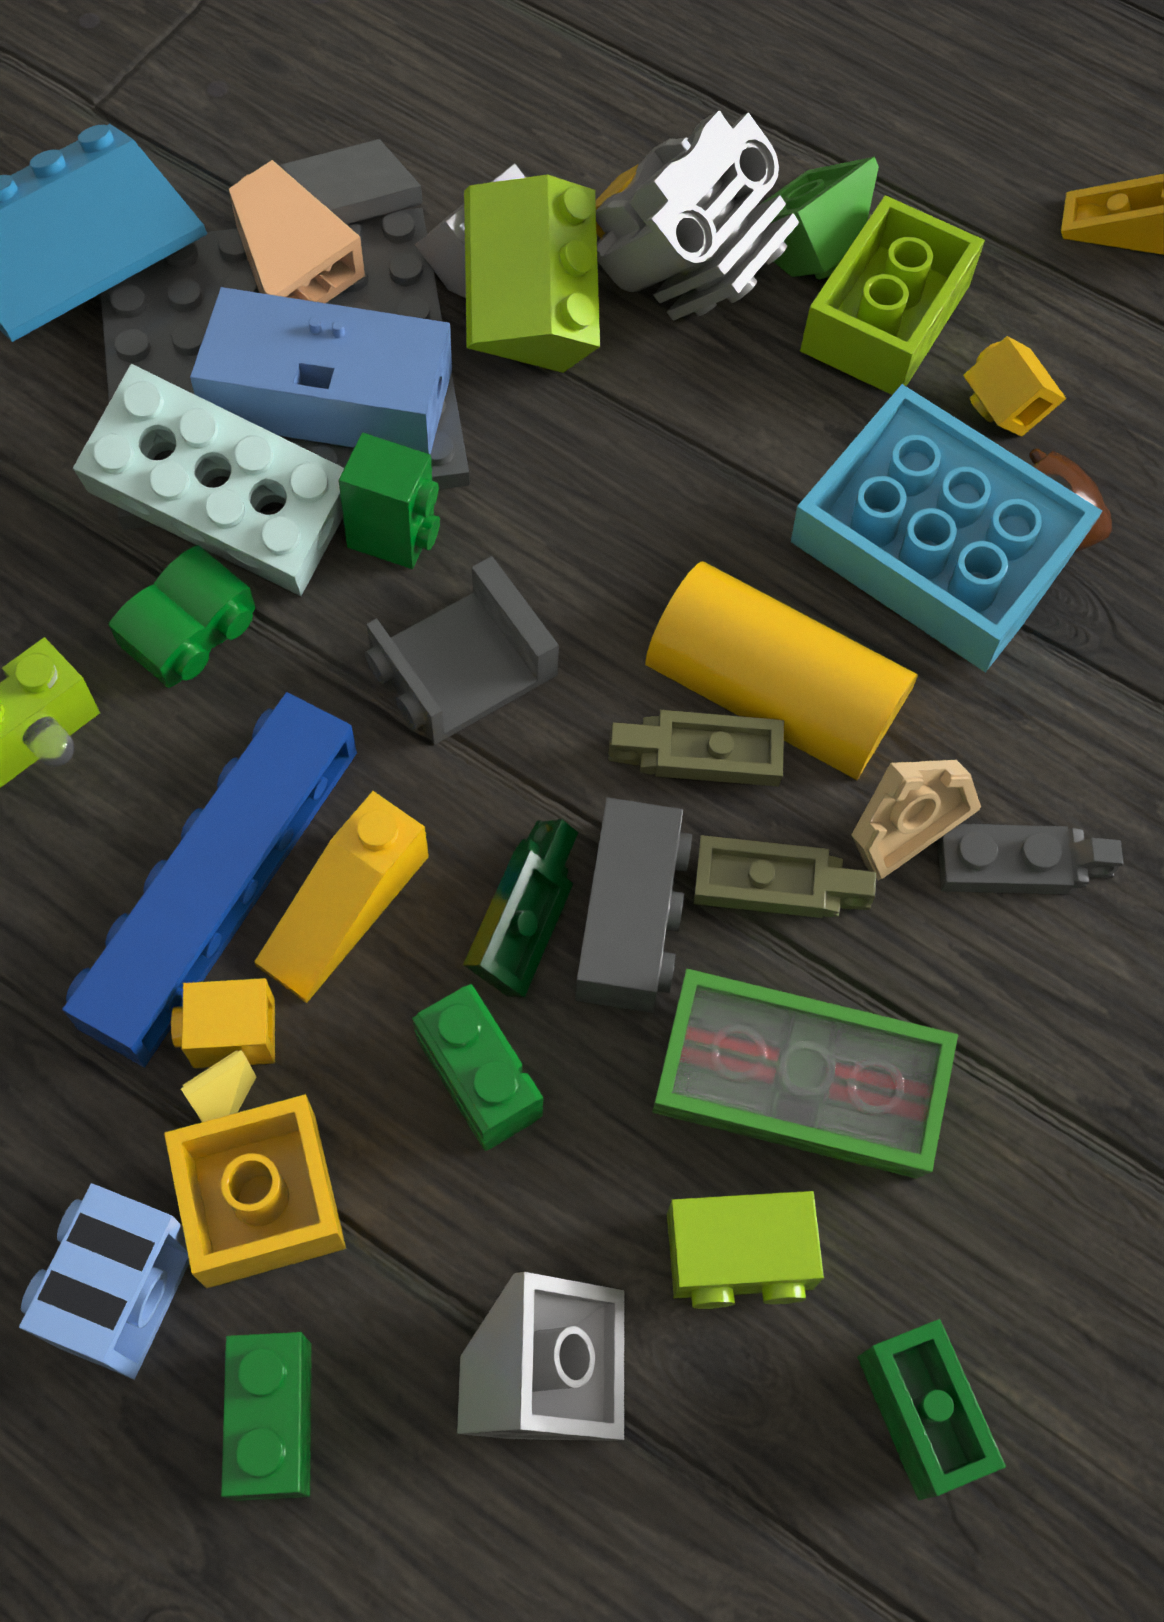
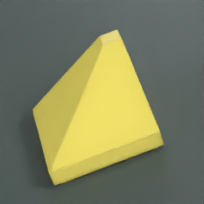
[181,1050,256,1122]

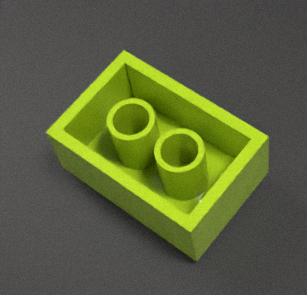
[800,195,985,395]

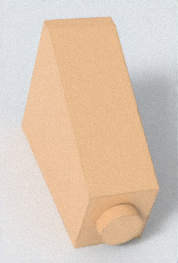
[229,160,365,303]

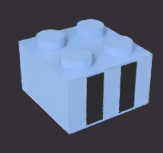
[19,1183,190,1380]

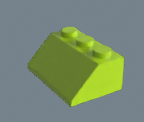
[464,174,600,373]

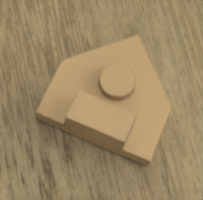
[851,760,981,880]

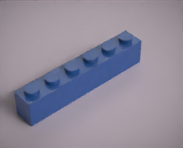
[62,692,357,1068]

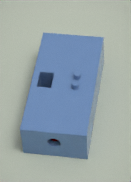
[190,287,452,454]

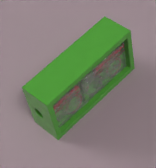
[652,969,958,1179]

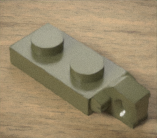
[608,710,784,787]
[694,835,876,918]

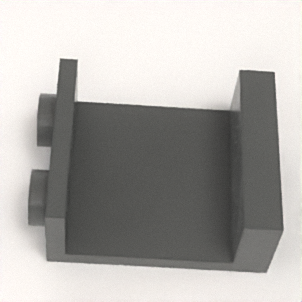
[364,556,559,745]

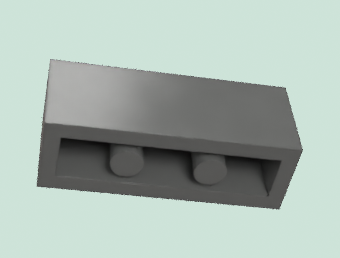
[575,797,692,1013]

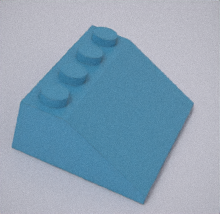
[0,124,207,342]

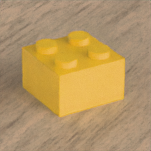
[164,1094,346,1288]

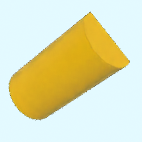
[645,561,918,780]

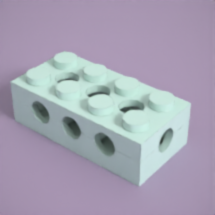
[73,364,344,596]

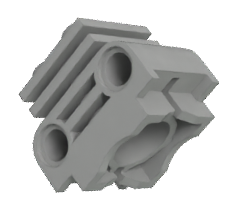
[596,111,799,321]

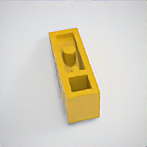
[1061,174,1164,255]
[254,791,429,1003]

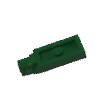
[463,819,579,998]

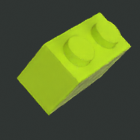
[667,1191,824,1309]

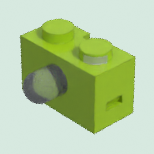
[0,637,100,788]

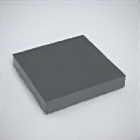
[281,139,423,225]

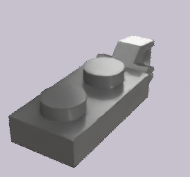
[937,824,1124,894]

